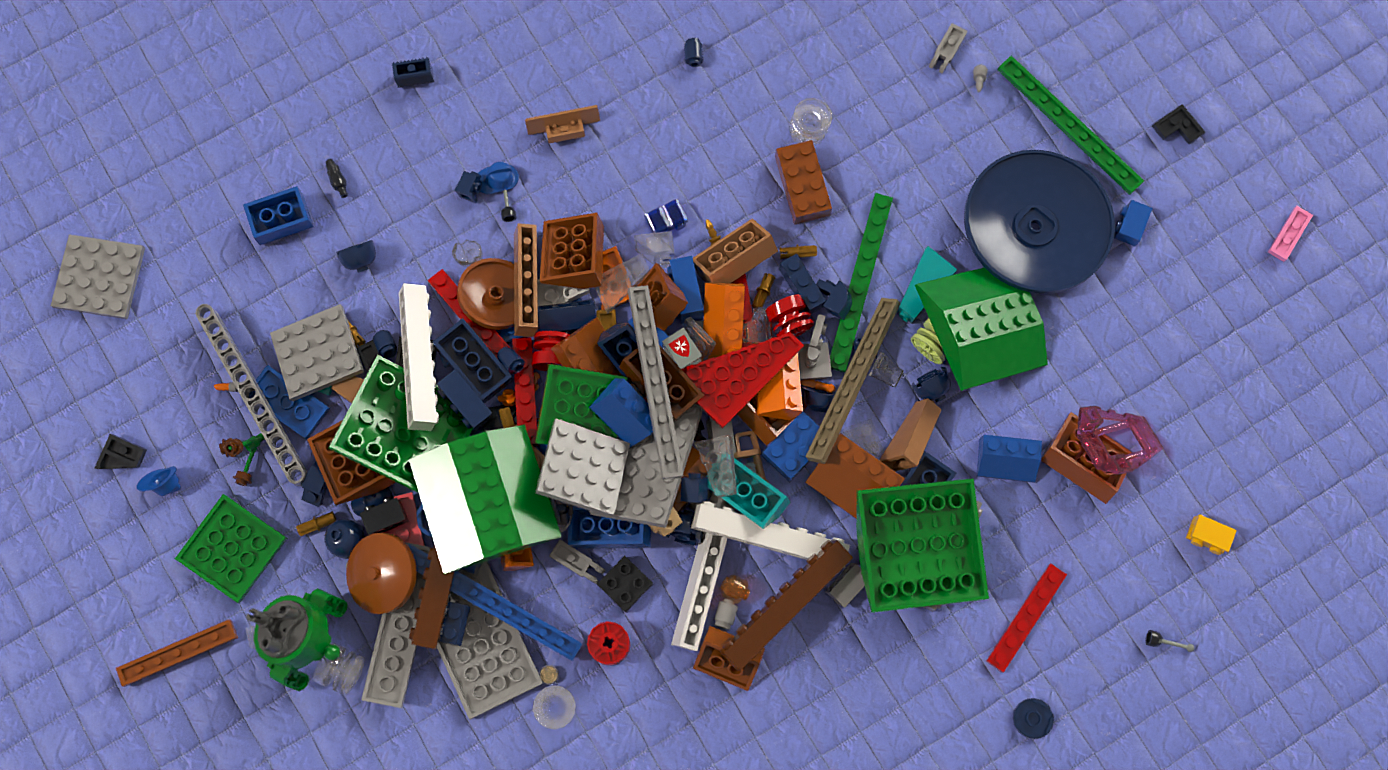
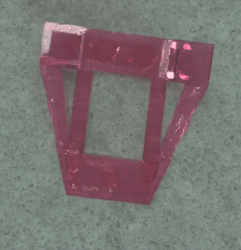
[1077,406,1164,474]

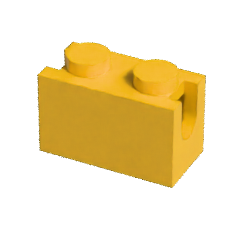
[1186,514,1237,555]

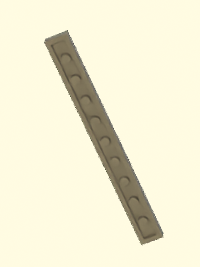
[805,298,900,464]

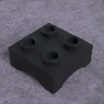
[597,555,653,613]

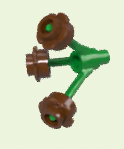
[219,433,265,487]

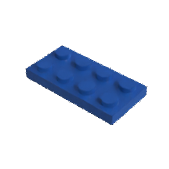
[248,365,330,440]

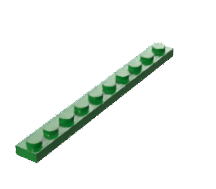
[997,55,1144,195]
[830,193,893,373]

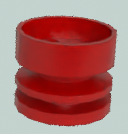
[765,294,814,337]
[532,331,571,372]
[587,621,630,666]

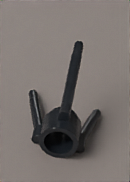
[549,498,574,525]

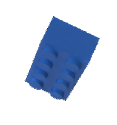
[568,506,651,549]

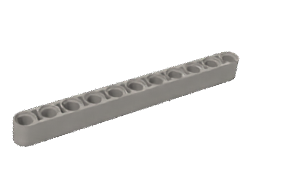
[195,304,307,487]

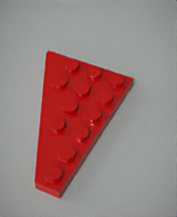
[681,332,804,429]

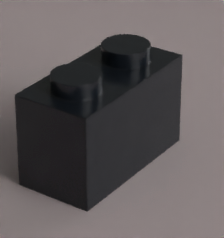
[360,497,409,535]

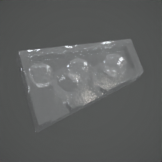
[595,253,650,313]
[694,435,737,498]

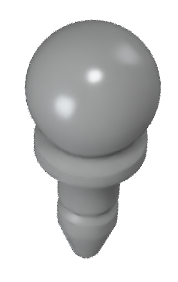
[973,64,988,92]

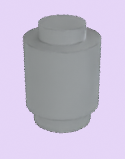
[714,599,738,630]

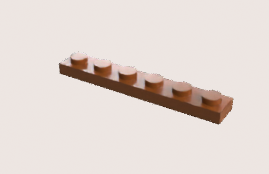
[116,619,238,687]

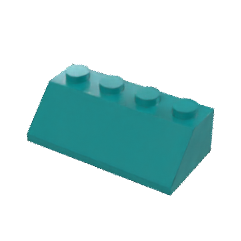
[706,452,791,529]

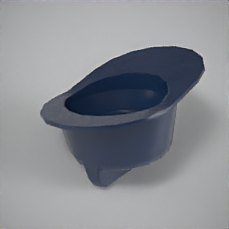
[801,385,835,413]

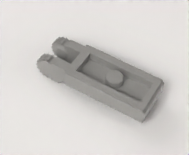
[929,23,968,74]
[805,314,827,368]
[549,540,605,584]

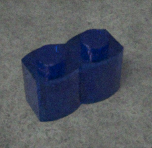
[644,199,688,239]

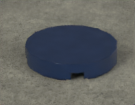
[1013,698,1054,739]

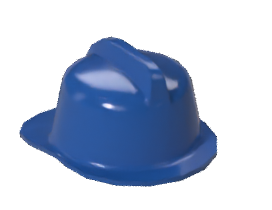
[478,162,519,194]
[137,466,181,496]

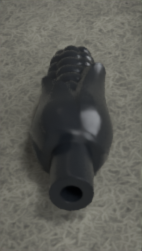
[325,159,348,198]

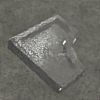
[742,307,773,344]

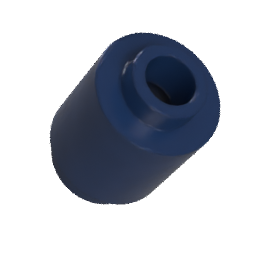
[684,38,703,67]
[373,330,397,359]
[497,347,525,374]

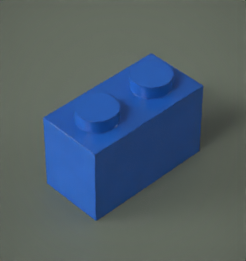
[1114,200,1153,247]

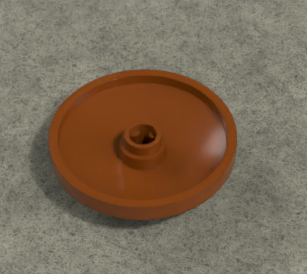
[457,258,514,330]
[346,533,417,614]

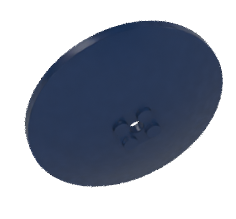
[964,150,1115,293]

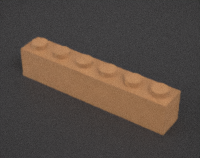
[514,223,538,337]

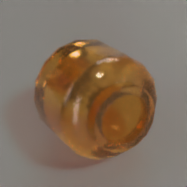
[720,574,751,604]

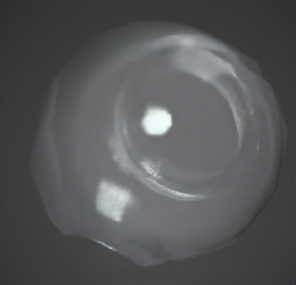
[452,239,483,268]

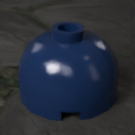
[336,240,376,273]
[911,367,951,402]
[665,510,703,546]
[325,519,366,559]

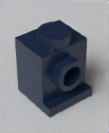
[454,171,482,203]

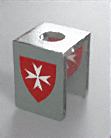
[662,328,702,369]

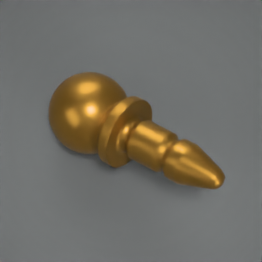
[706,219,721,245]

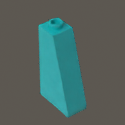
[897,246,957,324]

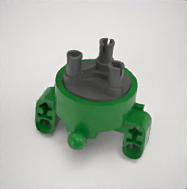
[246,588,348,691]

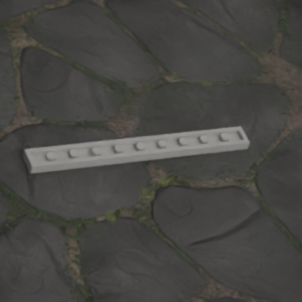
[628,286,683,480]

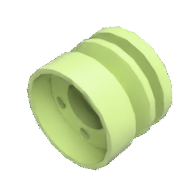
[911,318,946,364]

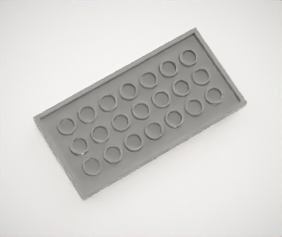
[589,386,703,528]
[437,561,543,720]

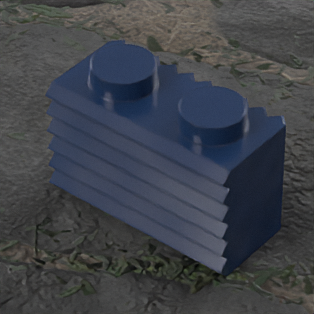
[392,57,434,87]
[439,602,470,646]

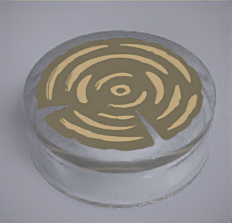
[539,665,559,685]

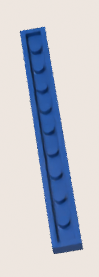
[408,544,583,661]

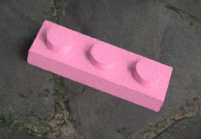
[1268,206,1313,262]

